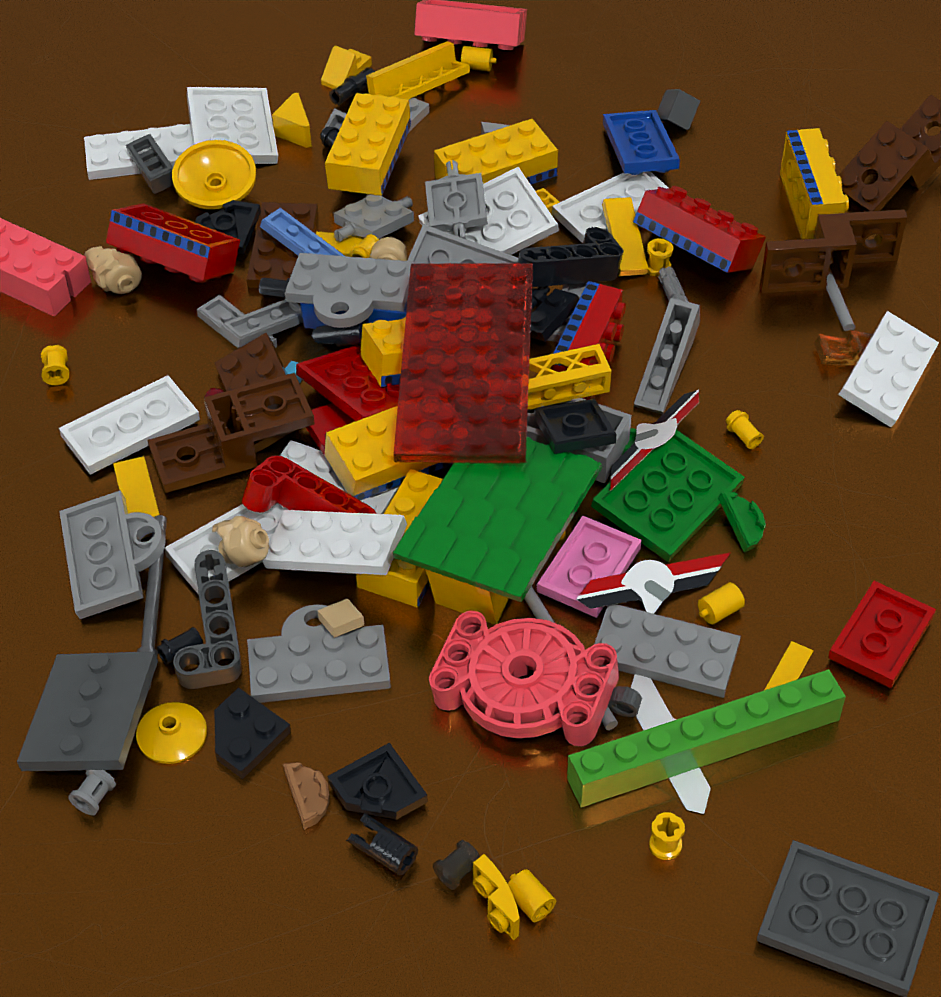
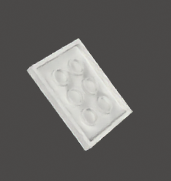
[186,87,278,164]
[418,167,559,255]

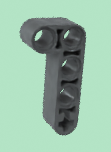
[173,550,242,689]

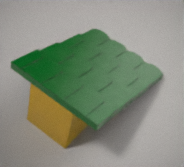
[393,424,602,625]

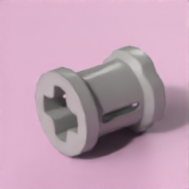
[68,770,116,815]

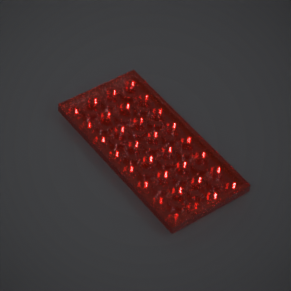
[394,263,533,463]

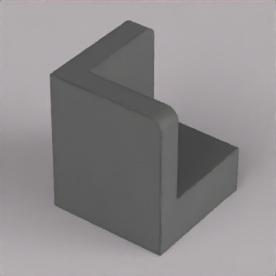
[657,89,700,130]

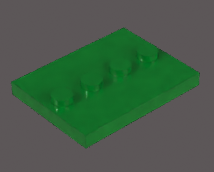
[591,430,745,562]

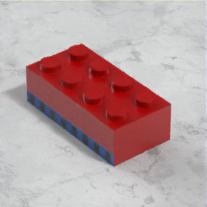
[633,186,766,273]
[106,203,240,283]
[550,281,626,400]

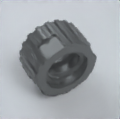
[608,686,642,717]

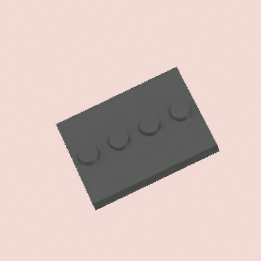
[17,651,158,771]
[757,840,939,997]

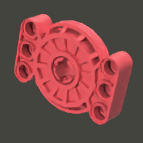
[429,611,619,746]

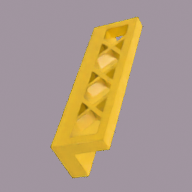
[366,41,470,99]
[479,344,611,418]

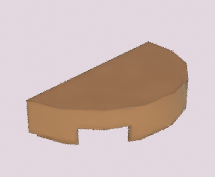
[283,762,330,830]

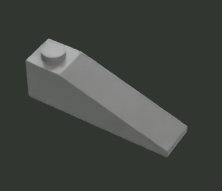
[634,298,700,414]

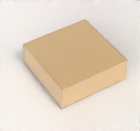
[318,599,364,638]

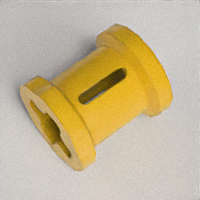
[647,238,673,277]
[41,345,69,385]
[649,812,685,860]

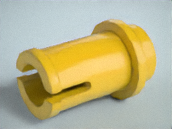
[350,234,379,258]
[726,410,764,449]

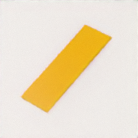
[765,641,814,690]

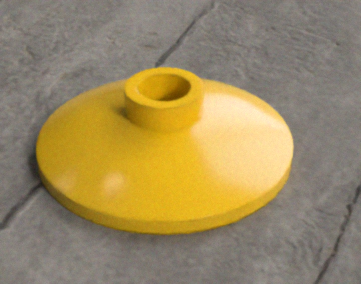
[136,702,207,764]

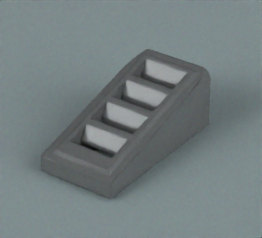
[126,134,173,194]

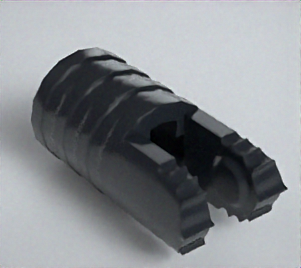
[311,319,369,347]
[347,813,418,875]

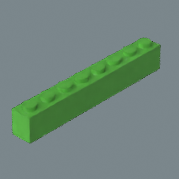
[567,669,846,808]

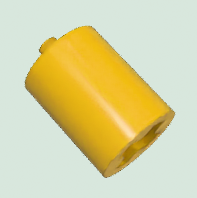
[461,46,497,71]
[698,582,745,625]
[508,869,556,922]

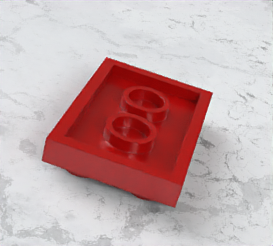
[828,581,936,688]

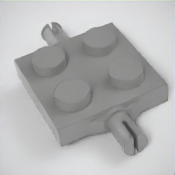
[425,160,488,239]
[334,194,414,242]

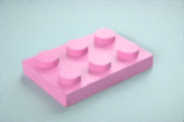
[537,516,642,618]

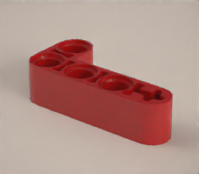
[242,456,377,514]

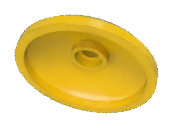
[172,140,256,209]

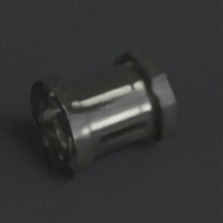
[433,840,480,890]

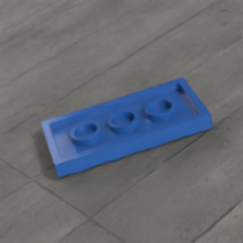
[603,110,680,175]

